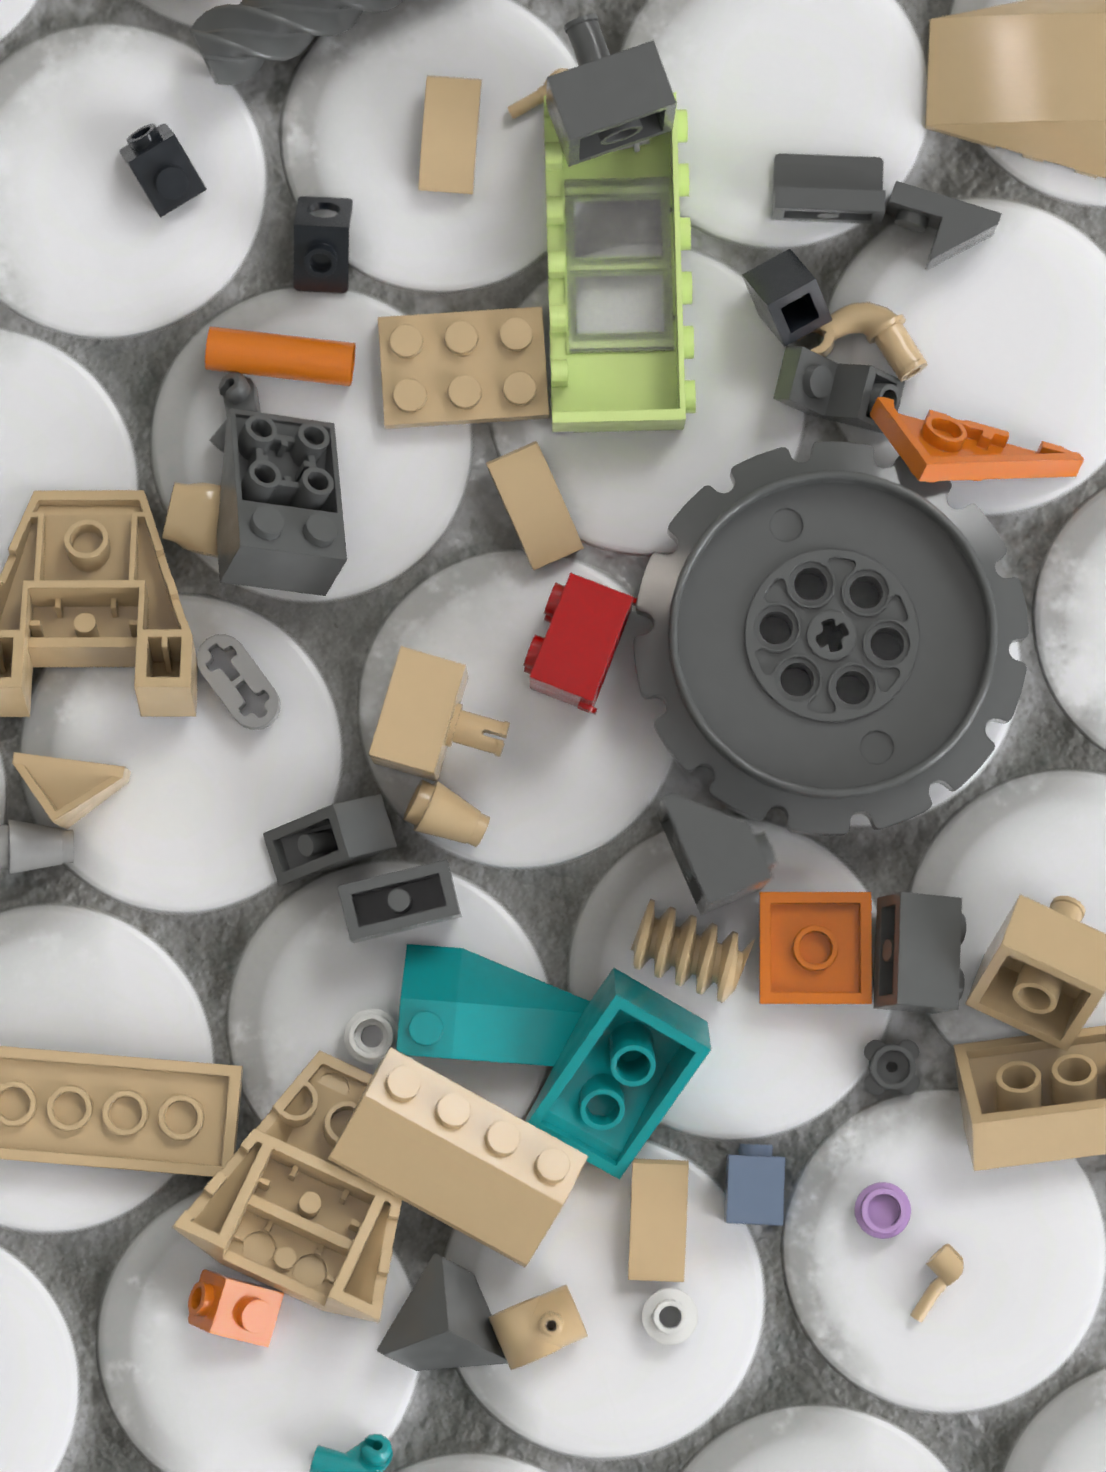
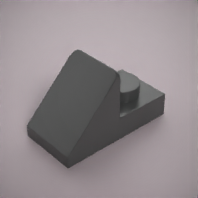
[885,181,1002,270]

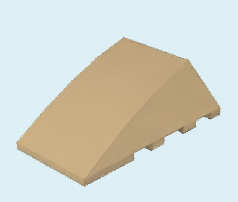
[925,0,1106,178]
[173,1050,402,1323]

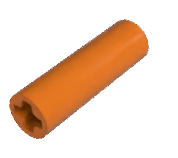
[205,326,356,386]

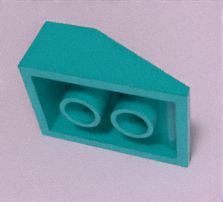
[525,968,711,1180]

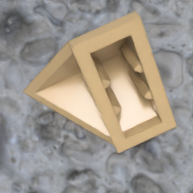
[12,752,131,829]

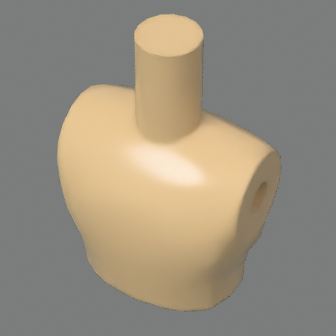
[162,482,221,558]

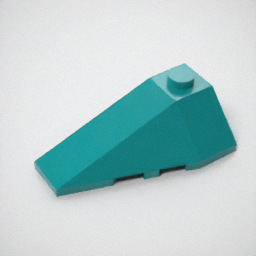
[396,944,590,1067]

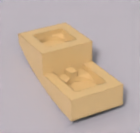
[418,75,482,194]
[486,441,584,570]
[628,1158,689,1282]

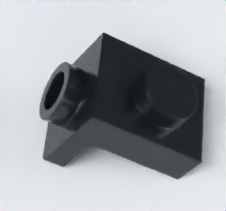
[119,123,207,218]

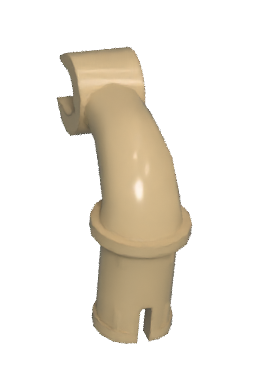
[797,302,927,382]

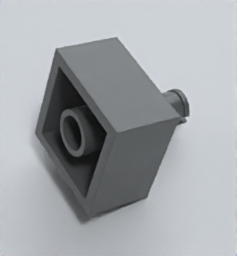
[546,14,677,167]

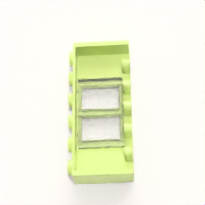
[544,92,696,432]

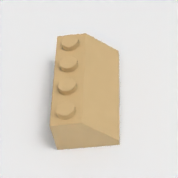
[954,1025,1106,1171]
[328,1047,588,1267]

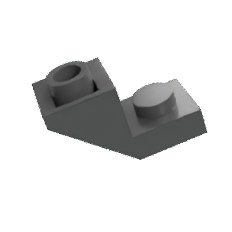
[773,346,905,433]

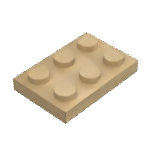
[378,307,549,429]

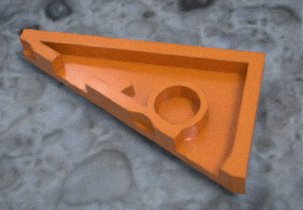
[869,397,1084,483]

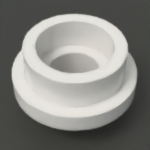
[344,1008,398,1064]
[642,1288,698,1345]

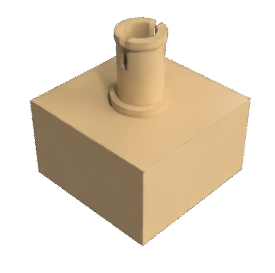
[369,646,510,781]
[965,894,1106,1051]

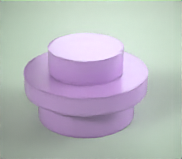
[854,1182,911,1239]

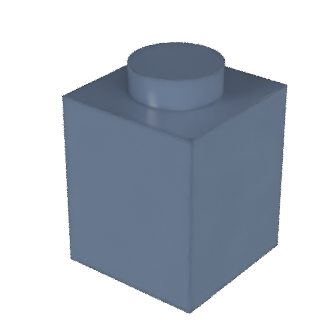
[724,1144,785,1225]

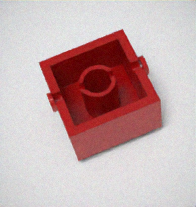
[523,572,637,715]

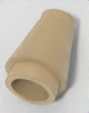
[403,780,490,847]

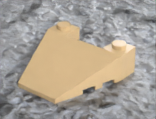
[0,490,198,717]

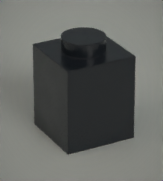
[742,248,832,347]

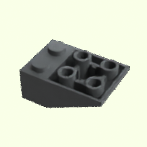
[216,408,347,596]

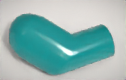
[309,1433,393,1472]

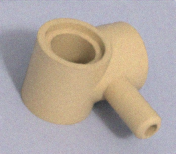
[489,1284,588,1370]

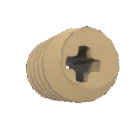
[631,899,755,1003]

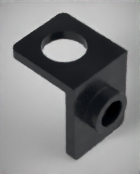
[294,196,353,293]

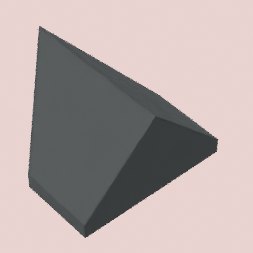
[377,1253,508,1371]

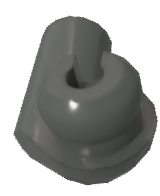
[209,372,261,453]

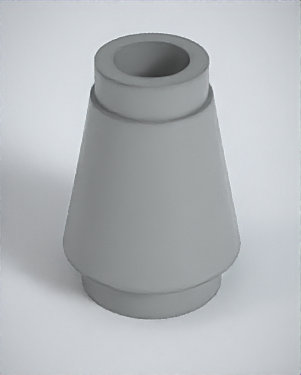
[0,819,74,875]

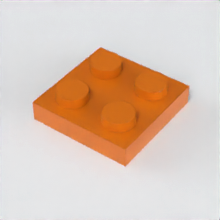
[759,892,872,1004]

